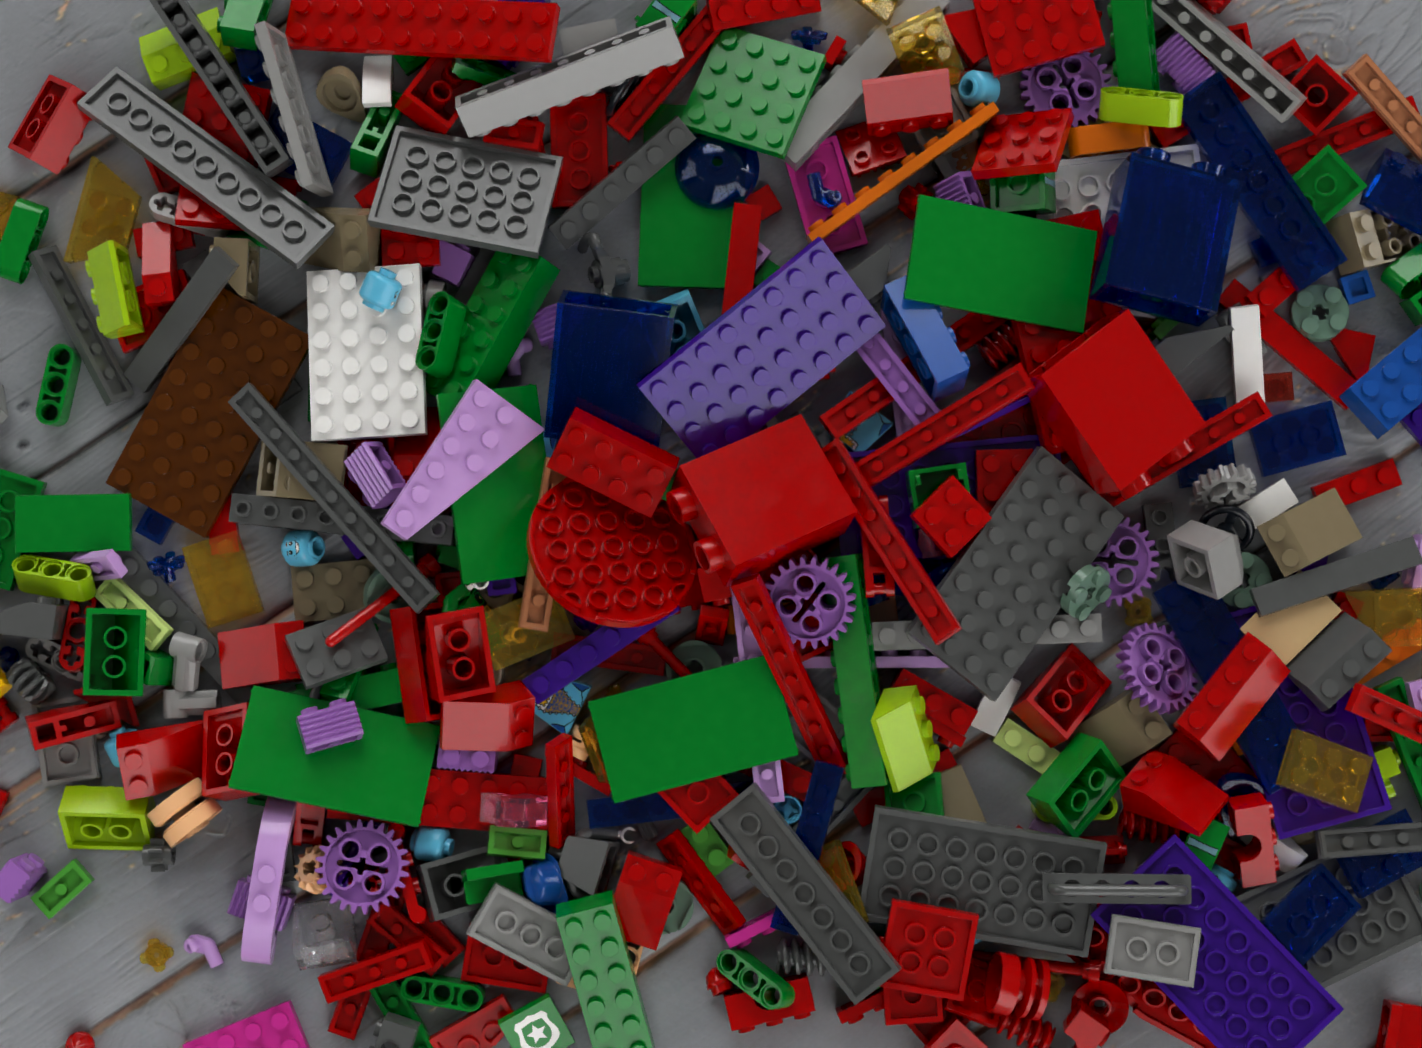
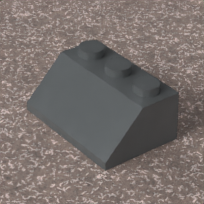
[1286,612,1392,712]

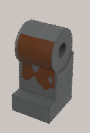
[931,138,981,182]

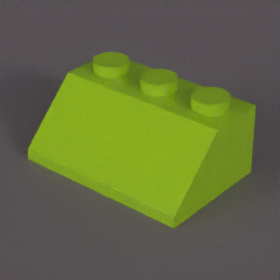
[139,7,239,91]
[85,240,145,339]
[870,685,940,793]
[58,785,156,851]

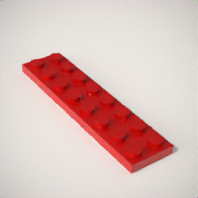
[326,767,549,836]

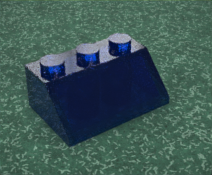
[1359,148,1422,236]

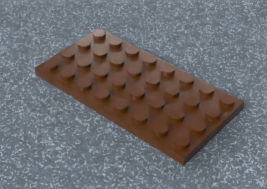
[106,288,309,538]

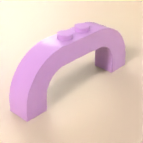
[241,796,297,965]

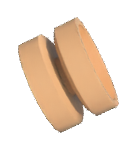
[147,777,223,848]

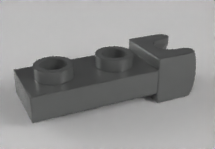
[1142,502,1176,583]

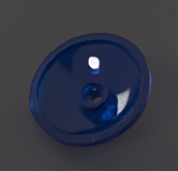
[675,132,760,210]

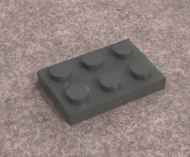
[285,607,388,690]

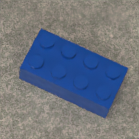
[880,275,970,403]
[1339,327,1422,439]

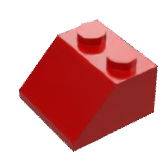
[1290,54,1359,136]

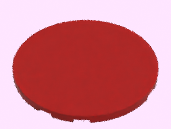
[527,477,698,628]

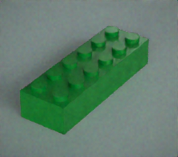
[426,251,560,397]
[556,890,655,1048]

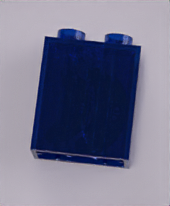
[1089,147,1243,327]
[544,290,678,447]

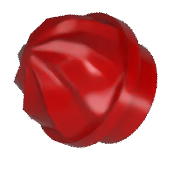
[706,967,734,997]
[65,1031,95,1048]

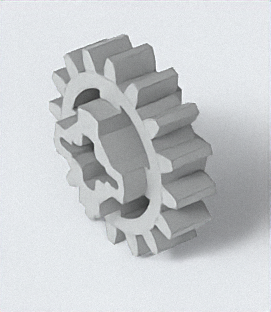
[1192,463,1257,510]

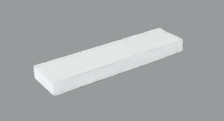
[1228,304,1265,404]

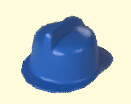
[521,853,569,914]

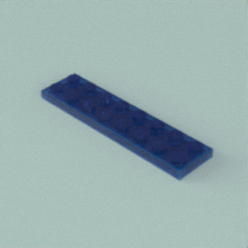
[1181,71,1348,293]
[1152,581,1321,796]

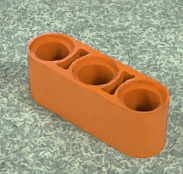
[1067,122,1151,159]

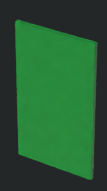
[638,104,745,289]
[903,194,1097,334]
[436,384,546,585]
[588,655,799,804]
[228,685,440,827]

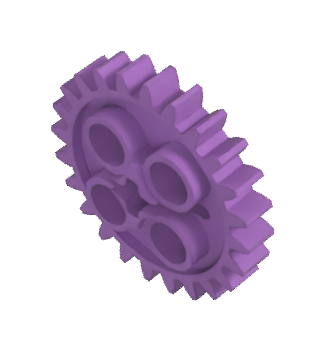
[1019,52,1111,128]
[1091,517,1160,608]
[765,554,857,649]
[1116,623,1199,715]
[315,819,410,915]

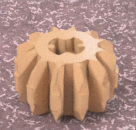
[293,845,343,895]

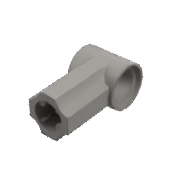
[169,631,208,692]
[163,689,222,719]

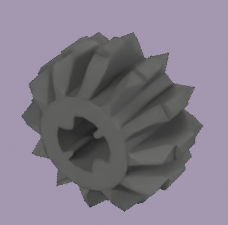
[6,657,56,705]

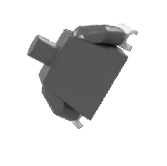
[548,825,636,899]

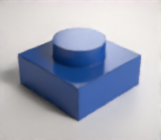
[1337,270,1376,306]

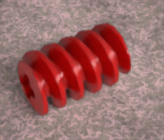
[976,320,1018,371]
[1117,807,1181,844]
[996,1010,1056,1048]

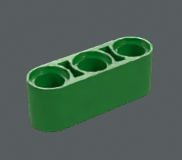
[0,198,49,284]
[1381,242,1422,299]
[415,291,466,380]
[36,344,82,427]
[716,948,795,1010]
[401,972,486,1012]

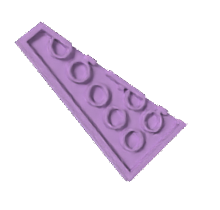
[380,379,545,540]

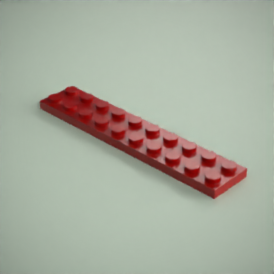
[285,0,560,63]

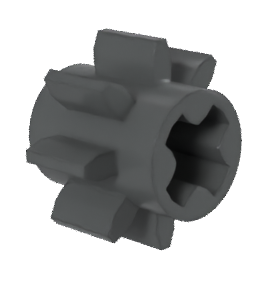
[142,837,176,872]

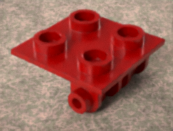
[835,121,907,178]

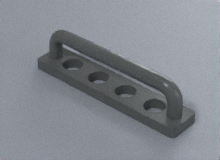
[1042,873,1192,905]

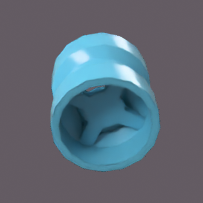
[773,794,802,824]

